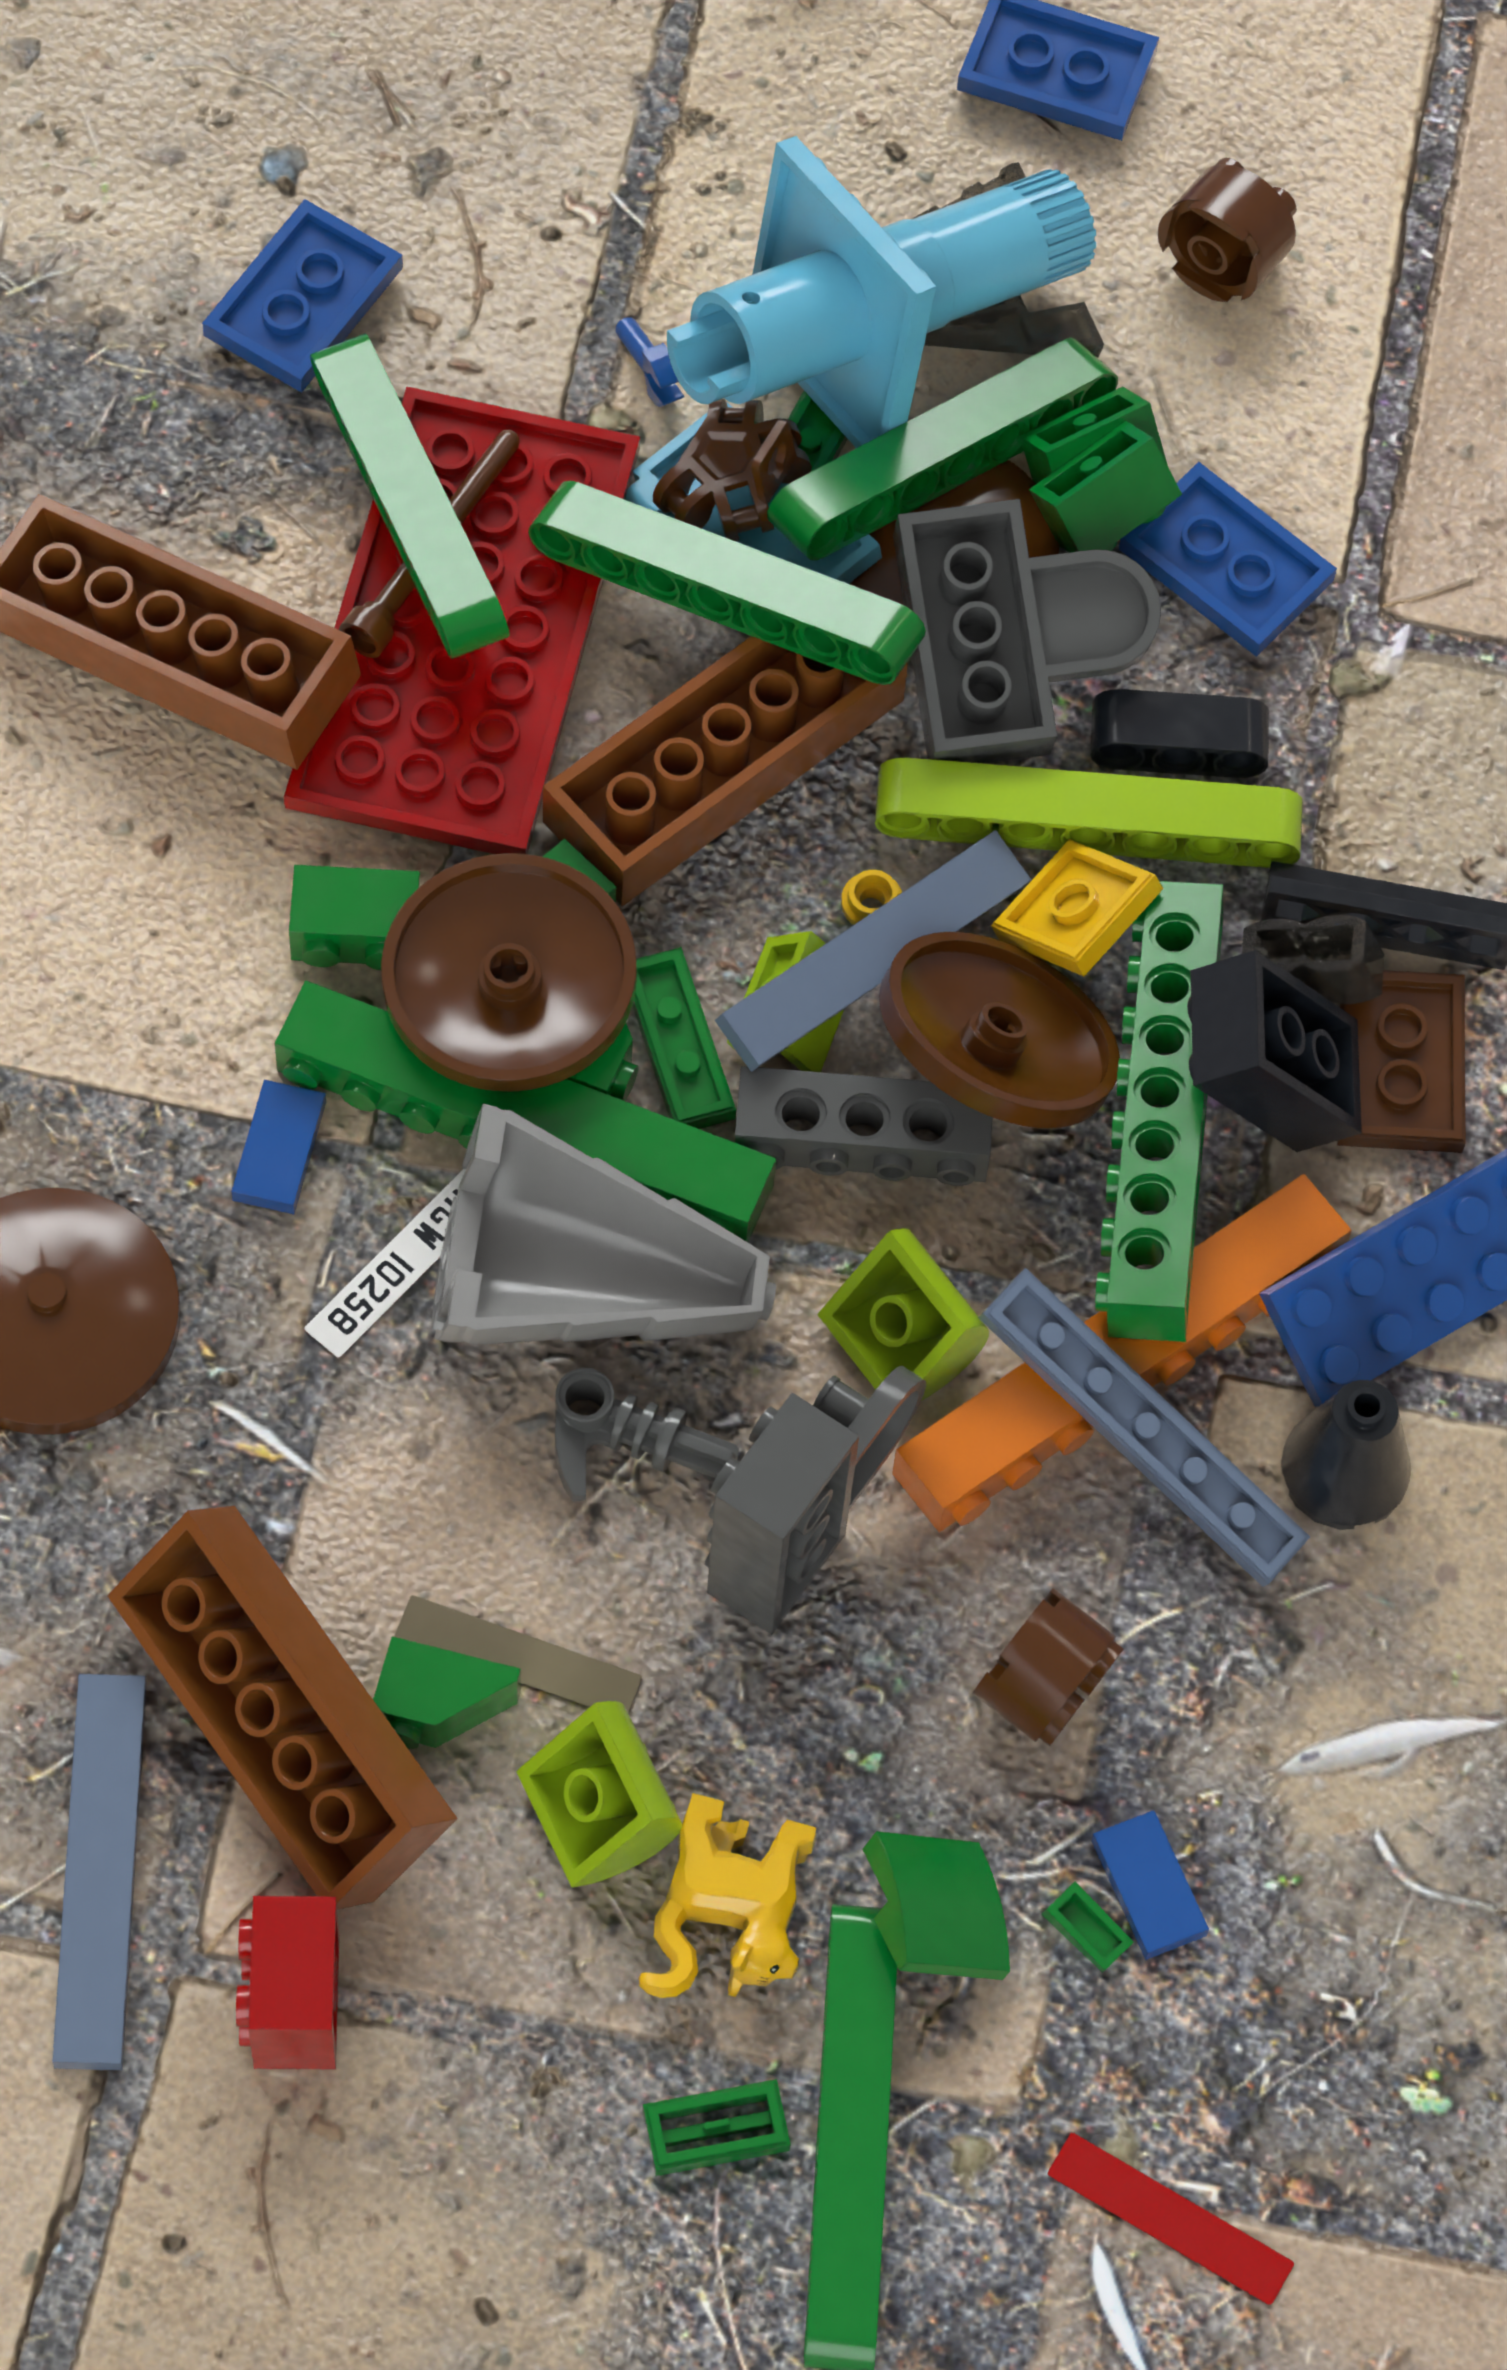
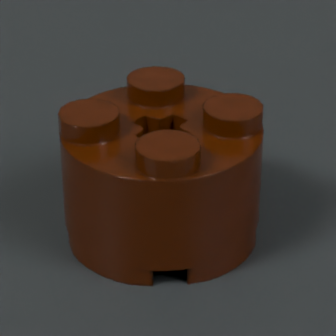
[1158,158,1297,302]
[972,1588,1124,1746]

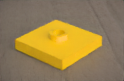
[991,839,1163,977]

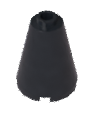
[1281,1380,1411,1530]

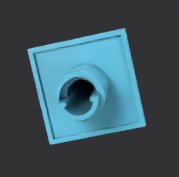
[667,136,1096,448]

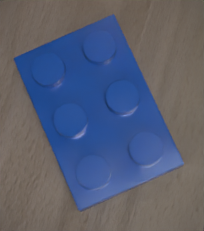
[957,0,1159,141]
[202,199,403,393]
[1119,462,1337,657]

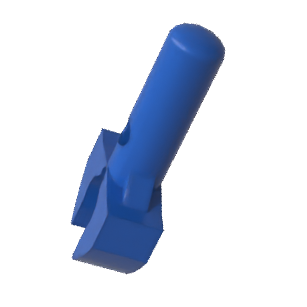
[615,317,684,407]

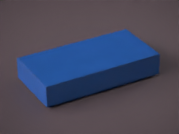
[231,1080,326,1214]
[1091,1810,1209,1960]

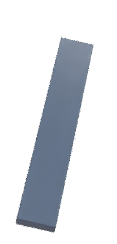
[714,830,1032,1072]
[978,1268,1310,1587]
[52,1674,147,2070]

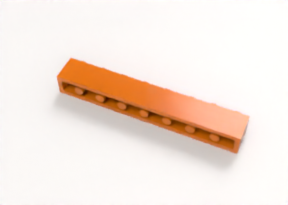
[892,1173,1352,1533]

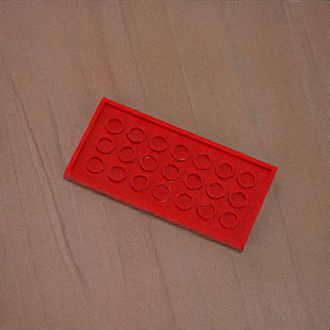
[284,387,640,854]

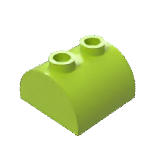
[817,1228,989,1401]
[516,1701,682,1888]

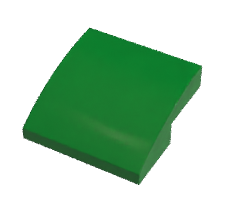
[862,1831,1010,1980]

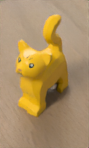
[638,1793,816,1998]

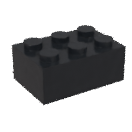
[1187,950,1362,1152]

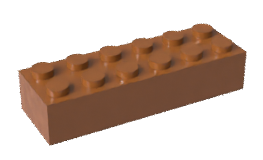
[0,494,361,770]
[543,636,908,907]
[107,1505,458,1910]

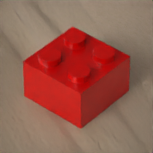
[236,1896,340,2069]

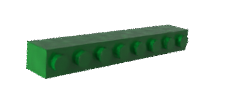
[275,980,776,1243]

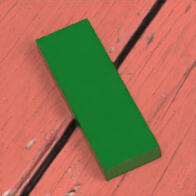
[632,947,736,1129]

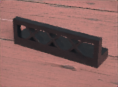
[1260,861,1507,970]

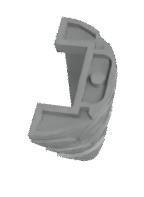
[432,1104,776,1345]

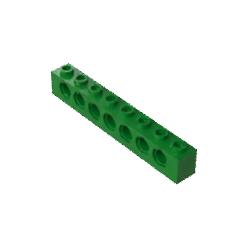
[1095,881,1224,1342]

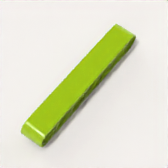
[875,758,1303,868]

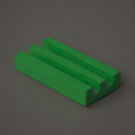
[642,2079,791,2177]

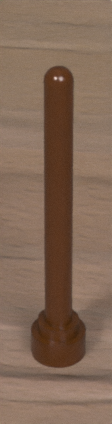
[339,430,520,658]

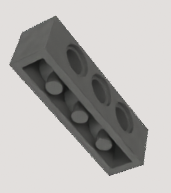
[735,1066,993,1186]

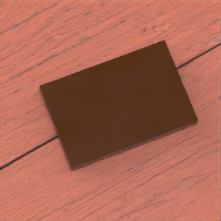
[1337,967,1466,1153]

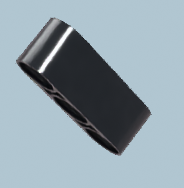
[1090,689,1269,778]

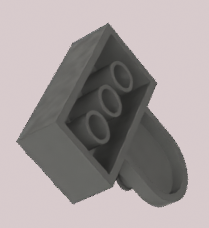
[893,499,1161,764]
[705,1366,926,1635]

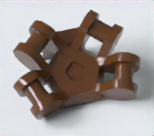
[653,399,812,541]

